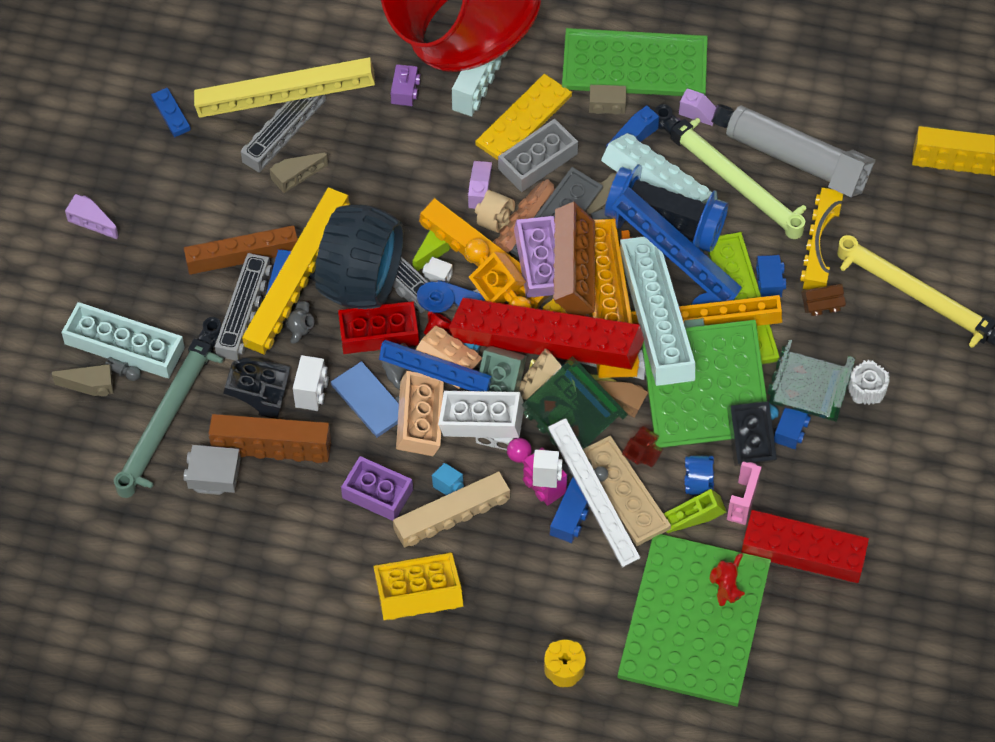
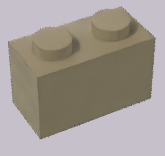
[589,85,626,115]

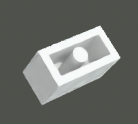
[533,450,562,488]

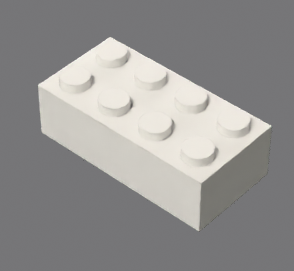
[438,391,524,438]

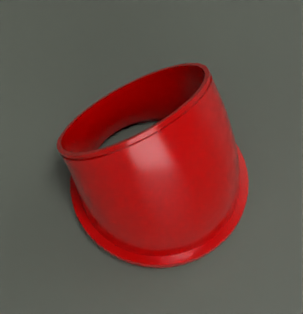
[381,0,541,72]

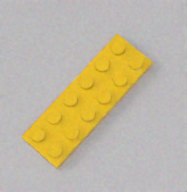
[475,74,572,160]

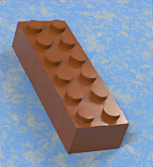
[553,202,595,316]
[209,414,331,463]

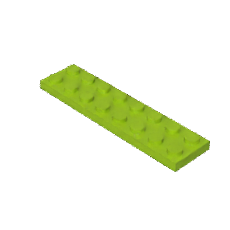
[708,232,780,364]

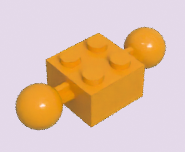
[465,239,532,308]

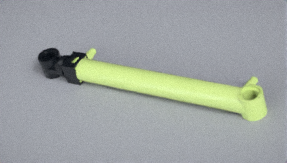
[654,104,806,239]

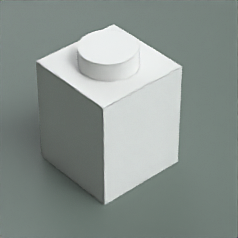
[423,257,453,283]

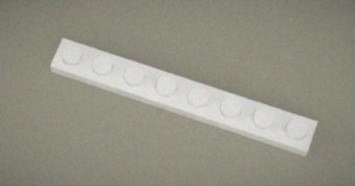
[548,418,640,568]

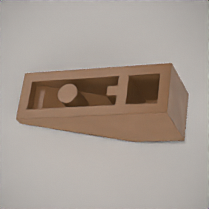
[585,380,648,418]

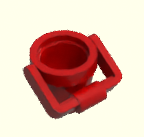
[423,311,453,337]

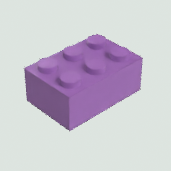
[341,456,413,521]

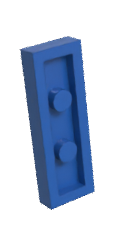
[151,88,190,137]

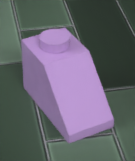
[679,88,716,126]

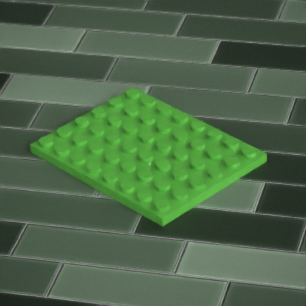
[617,534,771,707]

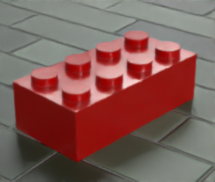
[338,301,419,354]

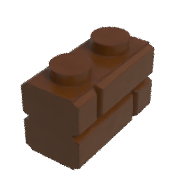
[801,284,846,316]

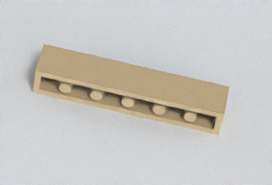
[393,472,510,548]

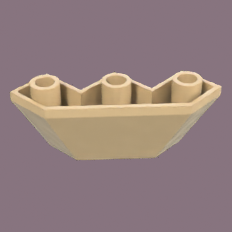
[519,349,578,422]

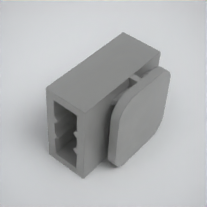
[184,445,241,495]

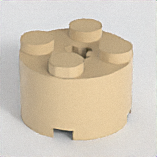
[475,190,515,233]

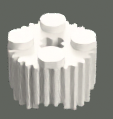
[848,360,890,405]

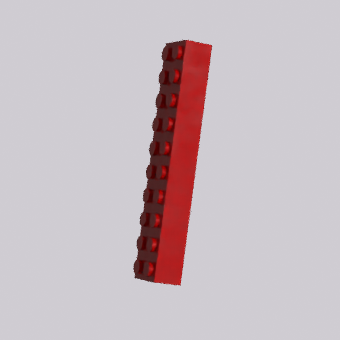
[449,298,644,370]

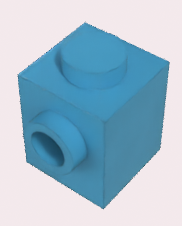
[432,463,464,495]

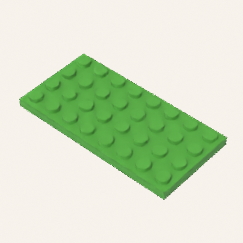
[562,28,707,96]

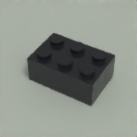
[727,401,777,466]

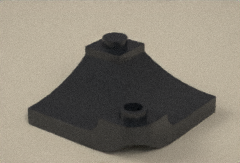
[223,358,291,419]

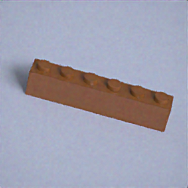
[184,226,298,275]

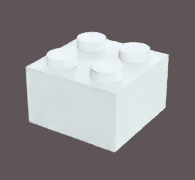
[293,355,329,411]

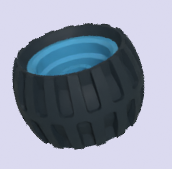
[315,205,404,309]

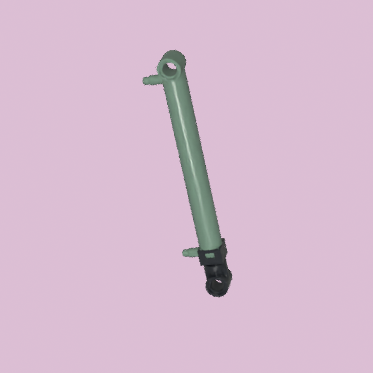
[114,317,223,498]

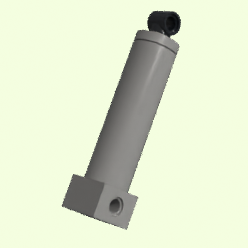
[711,104,875,197]

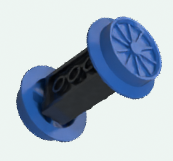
[605,164,729,253]

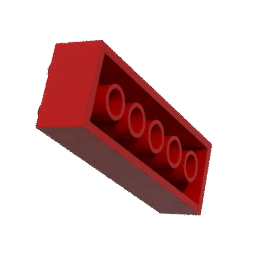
[741,510,869,583]

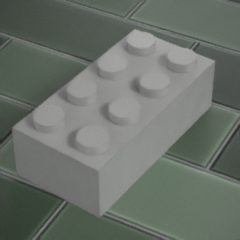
[498,119,578,192]

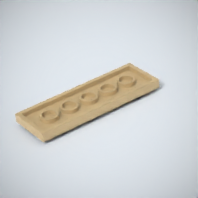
[583,436,671,546]

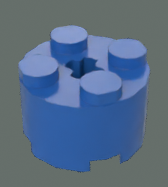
[685,456,714,495]

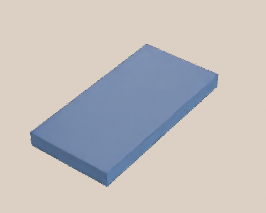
[331,361,399,438]

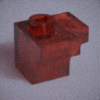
[622,426,663,467]

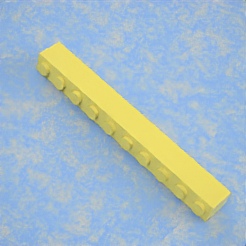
[194,57,375,118]

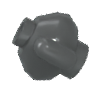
[286,301,314,344]

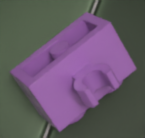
[391,65,421,106]

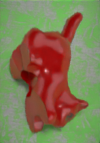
[710,553,745,606]

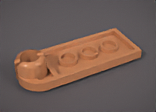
[493,179,555,253]

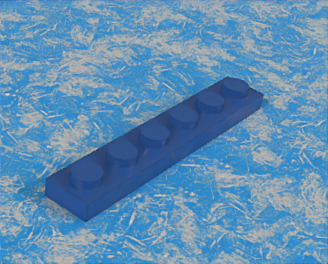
[379,340,492,392]

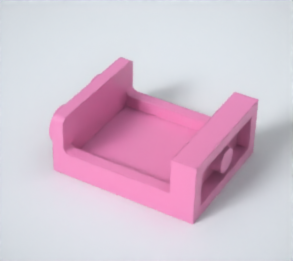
[727,462,761,525]

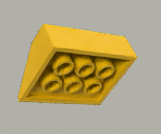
[373,553,463,620]

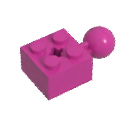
[507,438,567,506]

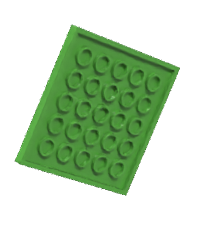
[642,320,767,449]

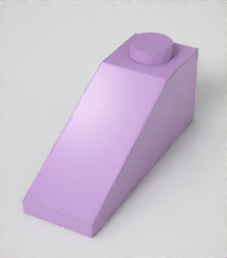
[468,161,492,209]
[65,194,119,239]

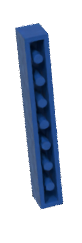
[612,187,742,302]

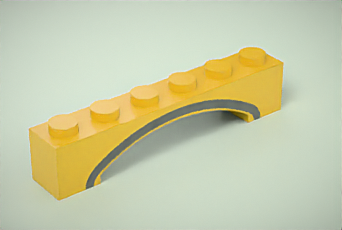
[800,188,843,290]

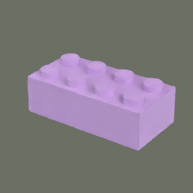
[514,216,555,298]

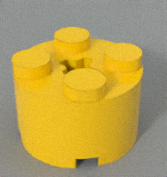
[544,640,586,687]

